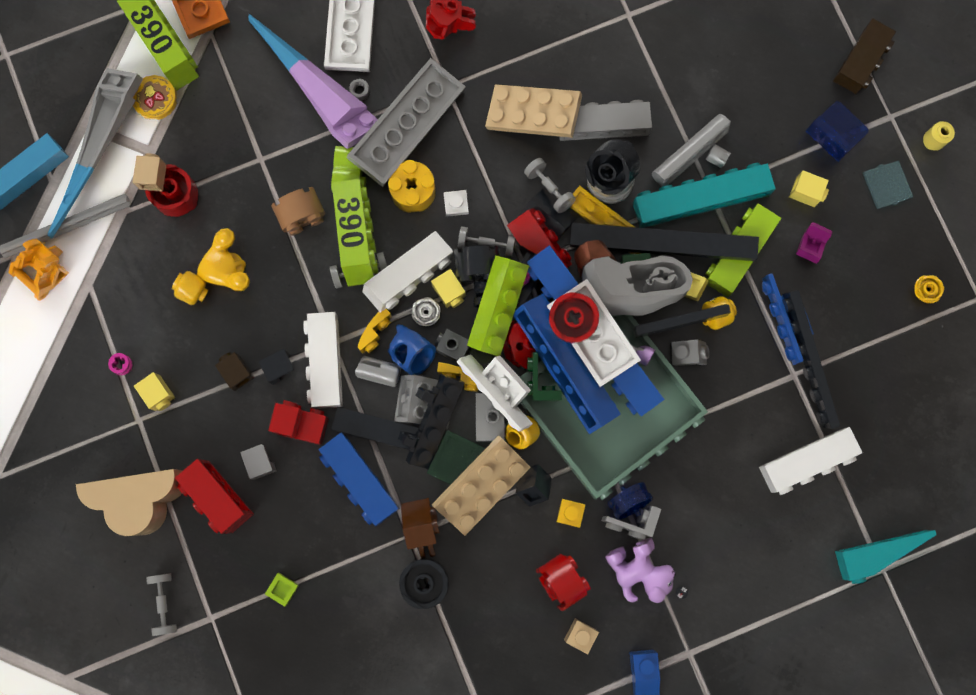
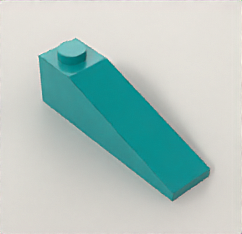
[835,530,936,584]

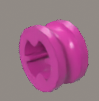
[108,353,133,375]

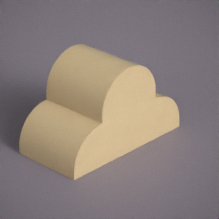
[76,469,183,536]

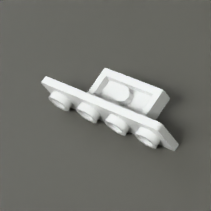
[457,355,533,432]

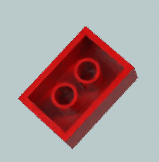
[175,459,254,534]

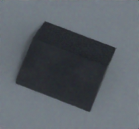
[518,187,579,240]

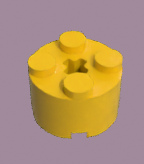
[388,160,436,213]

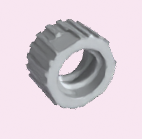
[349,79,370,101]

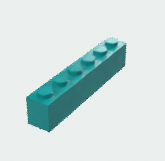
[633,163,776,228]

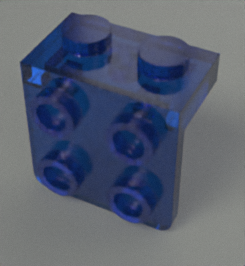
[806,101,869,162]

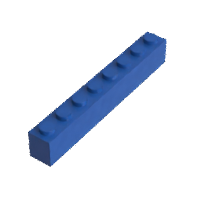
[527,245,665,417]

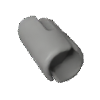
[355,356,401,387]

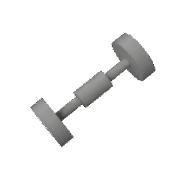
[524,158,576,213]
[457,226,515,258]
[330,252,387,289]
[146,573,177,636]

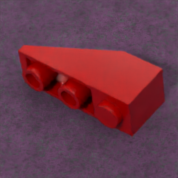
[507,208,572,268]

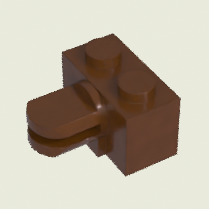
[401,498,440,559]

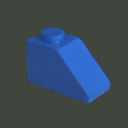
[629,650,660,695]

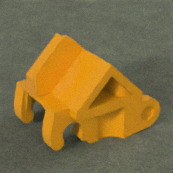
[8,238,69,301]

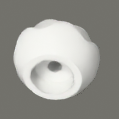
[412,297,441,326]

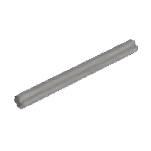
[0,194,131,258]

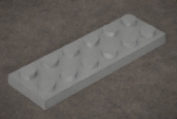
[347,58,466,187]

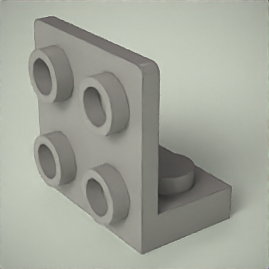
[394,375,449,429]
[601,506,661,540]

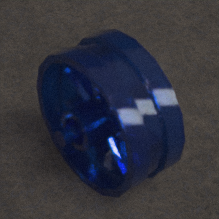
[607,482,653,520]

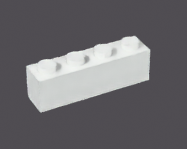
[362,231,453,313]
[304,312,343,409]
[759,427,862,495]

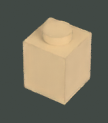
[132,153,166,192]
[564,618,599,654]

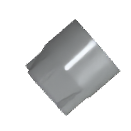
[705,144,731,168]

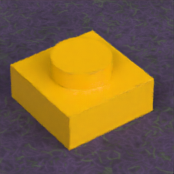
[556,499,585,528]

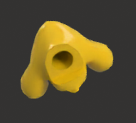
[197,228,250,291]

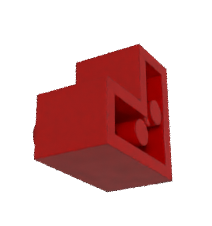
[268,400,329,445]

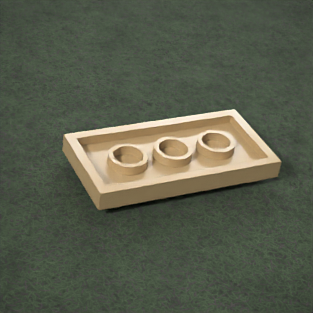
[485,85,582,138]
[432,435,531,536]

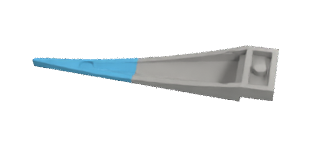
[48,68,143,239]

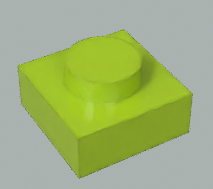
[265,573,299,607]

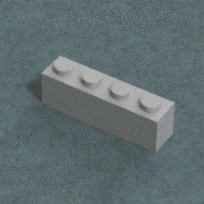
[559,100,652,141]

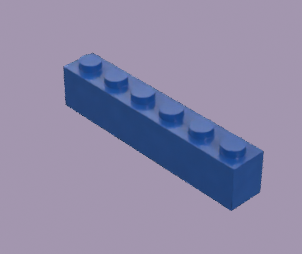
[513,294,621,434]

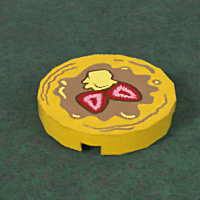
[133,75,177,120]

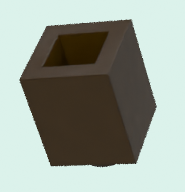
[215,352,255,391]

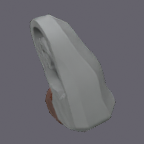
[574,240,693,316]

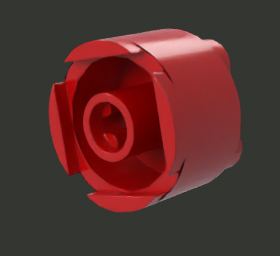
[145,164,198,217]
[549,292,599,343]
[536,554,591,611]

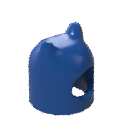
[388,324,436,375]

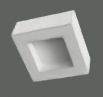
[444,190,469,217]

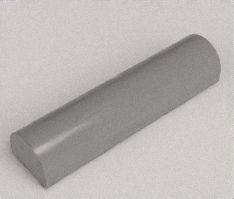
[652,114,731,187]

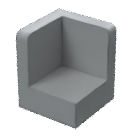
[240,444,276,480]

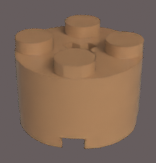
[271,187,325,236]

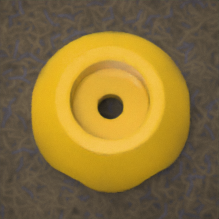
[914,275,944,303]

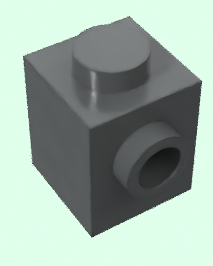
[434,329,471,363]

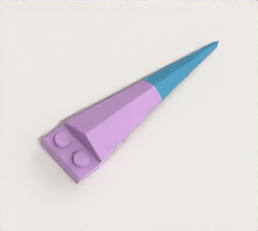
[249,14,378,149]

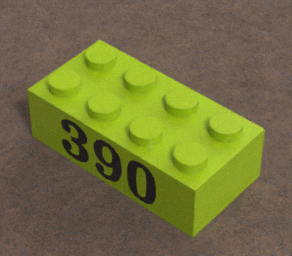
[117,0,199,91]
[332,179,379,286]

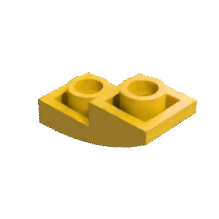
[358,309,392,354]
[437,362,478,392]

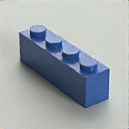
[318,432,400,526]

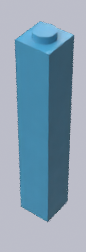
[0,133,69,210]

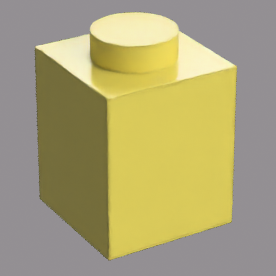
[789,171,829,207]
[431,269,466,308]
[134,372,175,411]

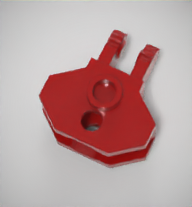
[426,0,476,40]
[503,320,536,369]

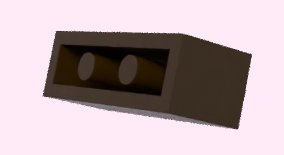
[833,18,896,94]

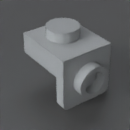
[671,339,709,366]

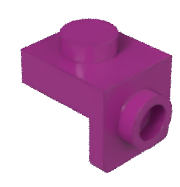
[796,222,832,264]

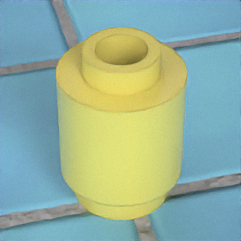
[923,121,955,150]

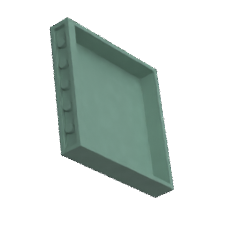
[520,315,708,500]

